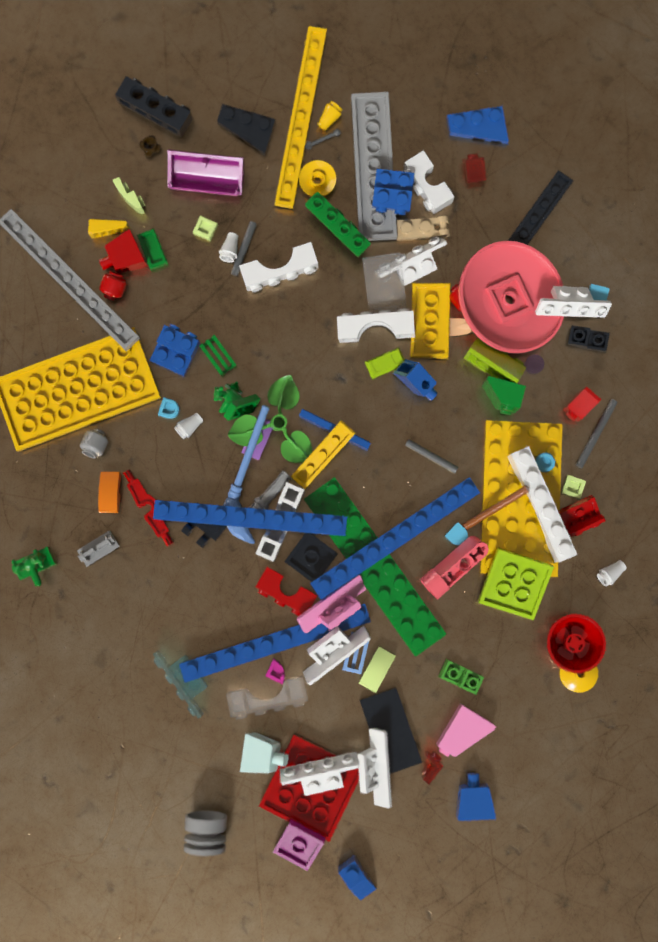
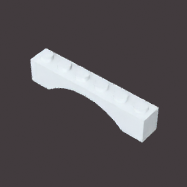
[507,446,577,563]

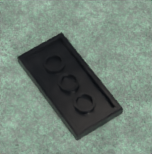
[360,687,422,774]

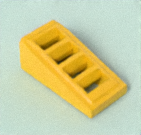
[88,219,130,238]

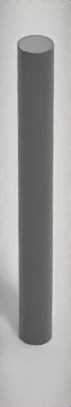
[576,399,618,469]

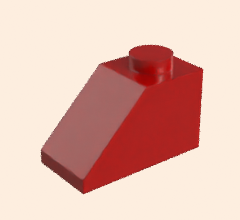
[563,387,601,422]

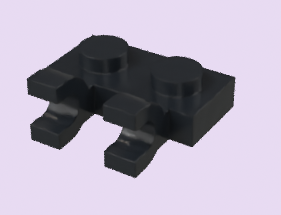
[181,502,227,548]

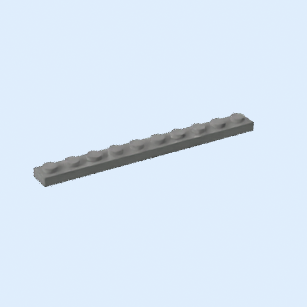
[0,209,140,352]

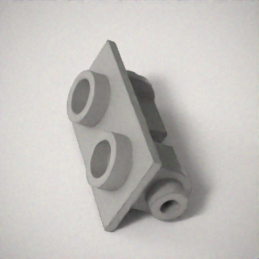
[77,530,120,567]

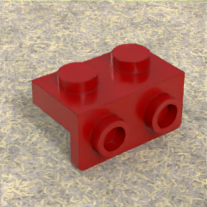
[558,495,606,537]

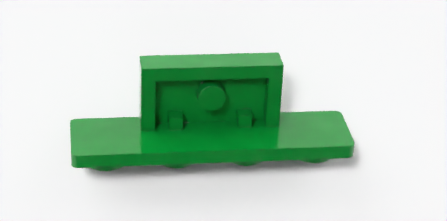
[305,192,371,257]

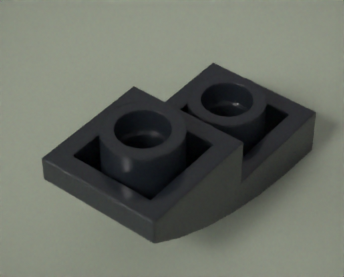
[568,325,610,353]

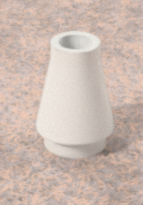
[219,233,239,262]
[174,413,203,439]
[597,560,627,587]

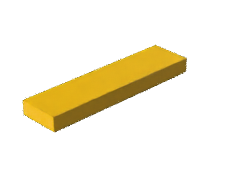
[291,420,356,489]

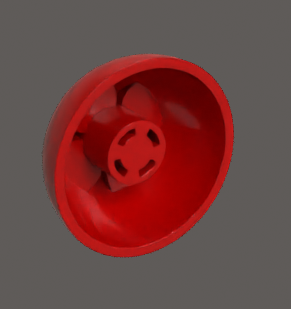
[547,614,606,673]

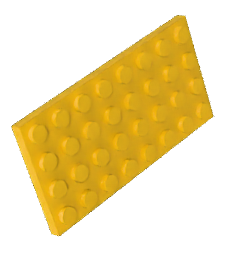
[0,327,161,452]
[480,420,562,577]

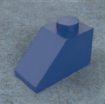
[338,855,377,900]

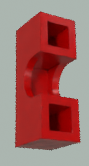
[255,567,318,616]

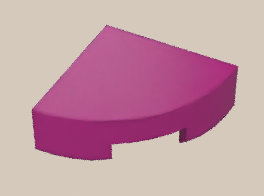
[265,658,285,685]

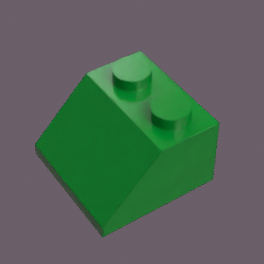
[482,376,526,415]

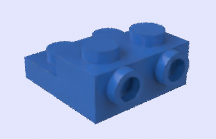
[372,169,414,215]
[149,324,201,377]

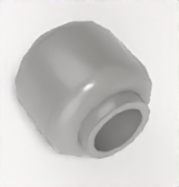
[80,429,108,458]

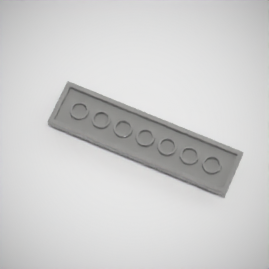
[351,92,397,241]

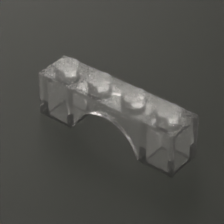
[226,676,308,720]

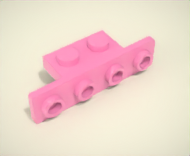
[297,575,366,633]

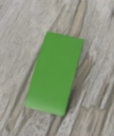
[438,659,484,695]

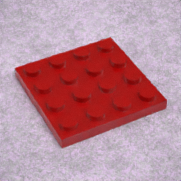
[259,734,359,842]

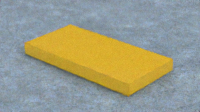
[410,283,450,359]

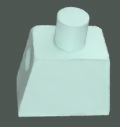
[240,732,288,773]

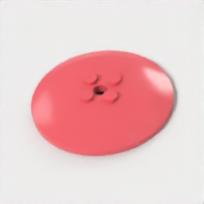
[459,241,564,353]

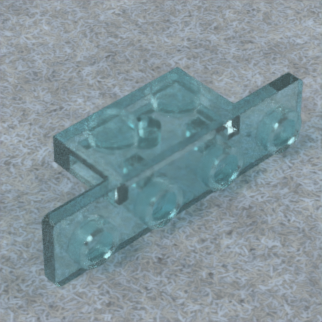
[153,651,208,719]

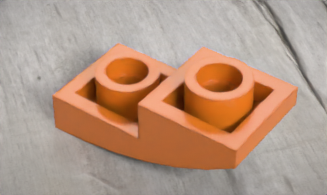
[98,472,121,513]

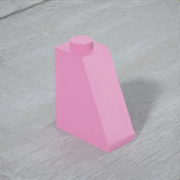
[436,703,496,757]

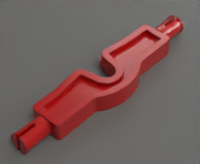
[123,469,174,547]

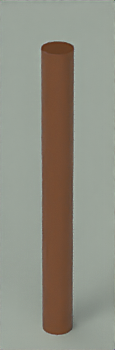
[462,485,530,530]

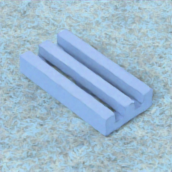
[342,632,369,674]

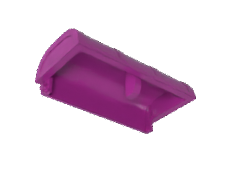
[168,149,245,196]

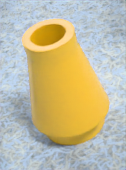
[317,101,343,131]

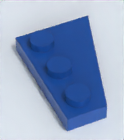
[447,106,509,144]

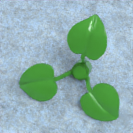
[228,375,313,463]

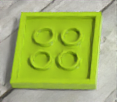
[478,547,554,620]

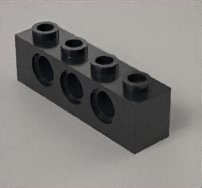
[115,76,193,138]

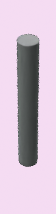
[231,221,257,276]
[405,439,458,473]

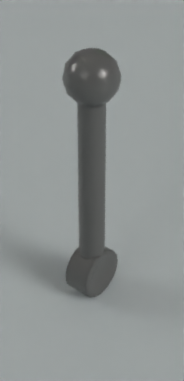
[305,129,341,150]

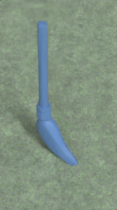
[223,405,269,544]

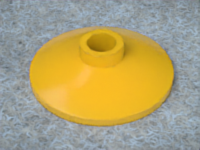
[299,160,336,197]
[559,666,598,693]

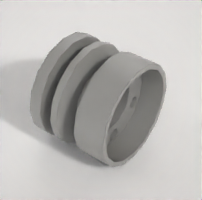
[184,811,227,856]

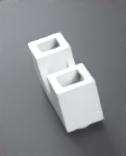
[403,150,454,215]

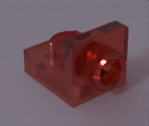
[462,153,486,183]
[422,751,444,785]

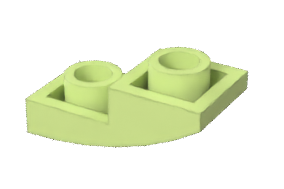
[113,177,145,215]
[359,647,396,693]

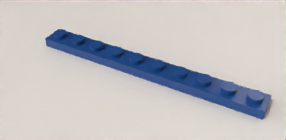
[310,477,480,600]
[153,500,348,536]
[179,603,371,683]

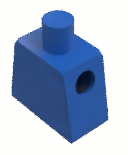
[393,359,438,400]
[456,773,496,821]

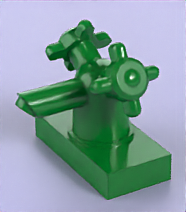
[213,381,261,421]
[11,547,57,587]

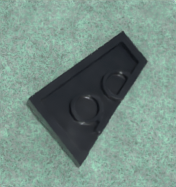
[217,104,276,156]

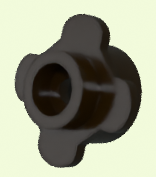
[139,135,161,157]

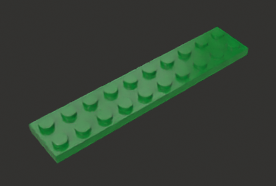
[304,477,447,657]

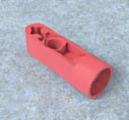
[420,536,489,600]

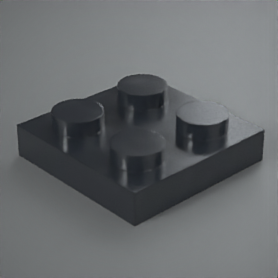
[284,533,338,582]

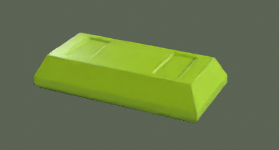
[365,347,405,379]

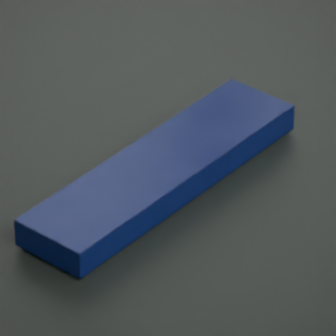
[299,409,371,451]

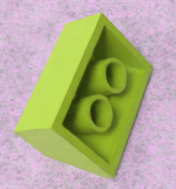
[464,337,526,383]

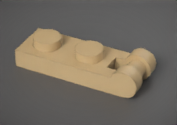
[396,216,450,241]

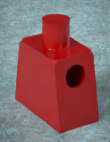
[99,229,147,274]

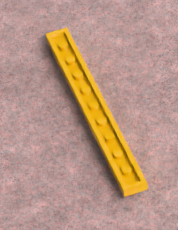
[275,26,327,209]

